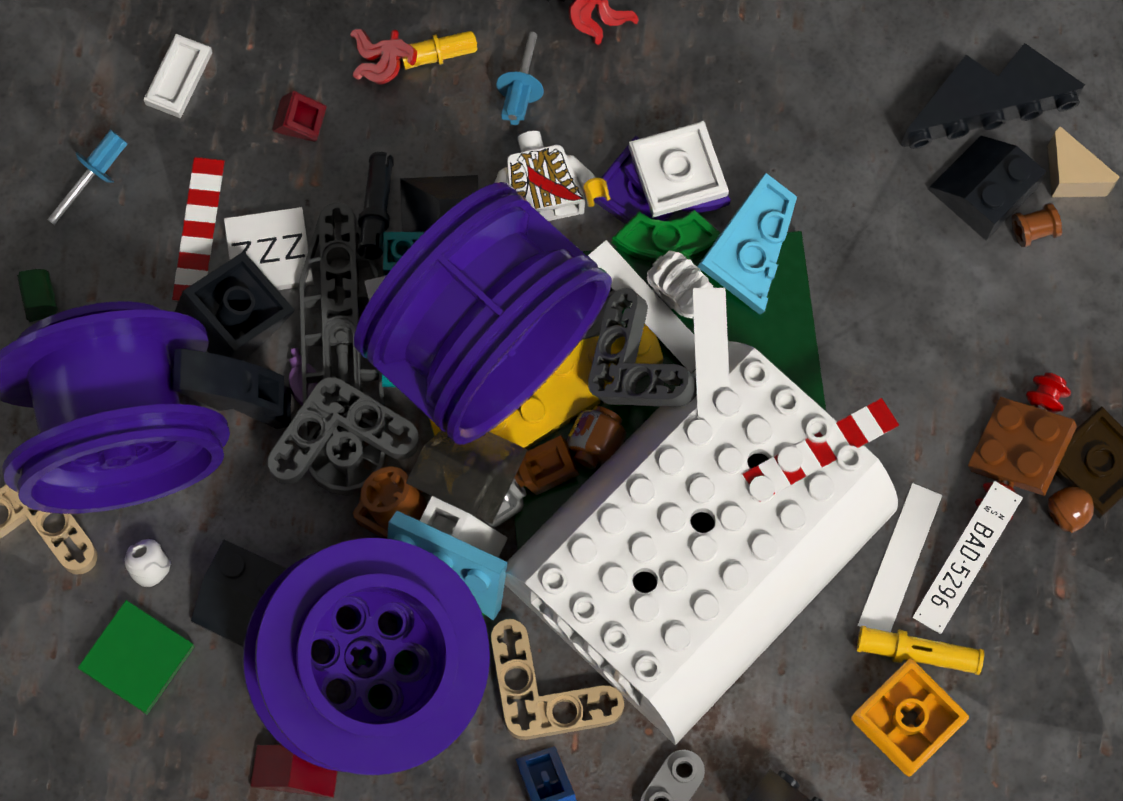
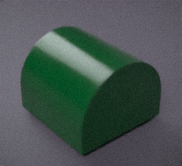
[17,269,58,322]

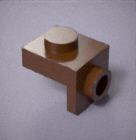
[510,435,580,496]

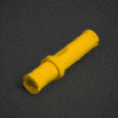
[857,626,984,675]

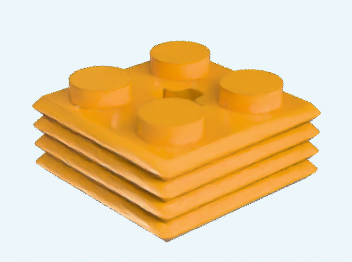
[851,659,969,777]

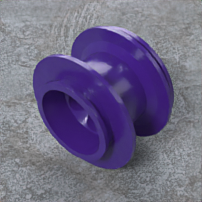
[0,301,230,514]
[243,538,490,775]

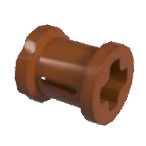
[1012,203,1062,247]

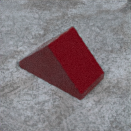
[251,745,338,798]

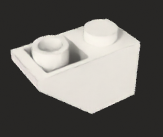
[420,496,508,558]

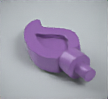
[289,348,318,406]

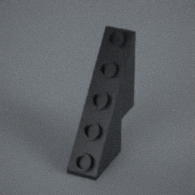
[901,43,1085,149]

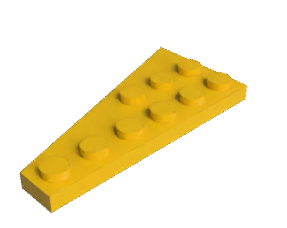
[429,324,664,498]

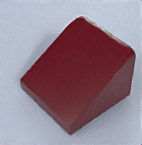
[272,91,327,142]

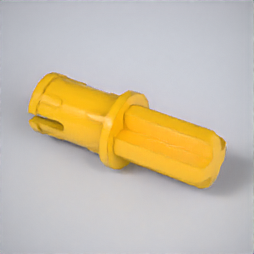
[402,31,477,70]

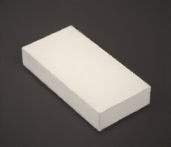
[144,34,212,118]

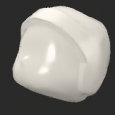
[124,539,171,587]

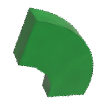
[611,210,721,262]

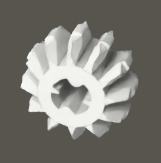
[647,250,713,318]

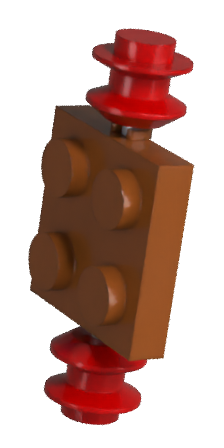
[968,373,1077,520]

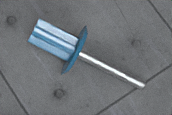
[496,32,544,125]
[47,129,128,225]

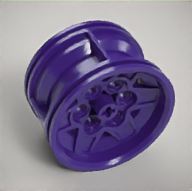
[354,182,612,445]

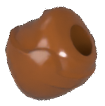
[1048,486,1094,533]

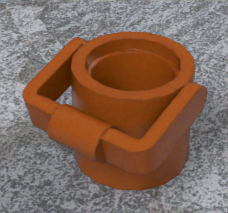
[353,466,428,539]

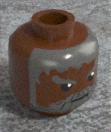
[567,406,626,469]

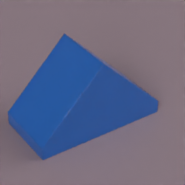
[516,746,577,801]

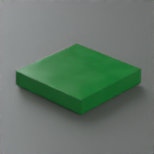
[78,600,195,715]

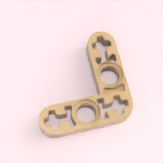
[0,485,97,574]
[491,619,624,740]

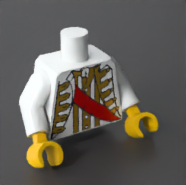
[494,131,610,221]

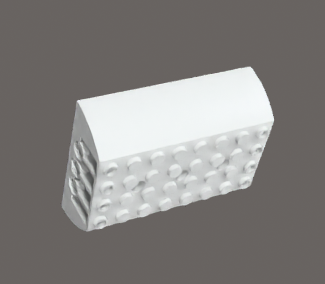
[505,341,898,745]

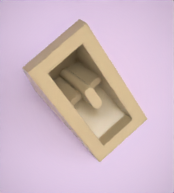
[1047,126,1120,197]

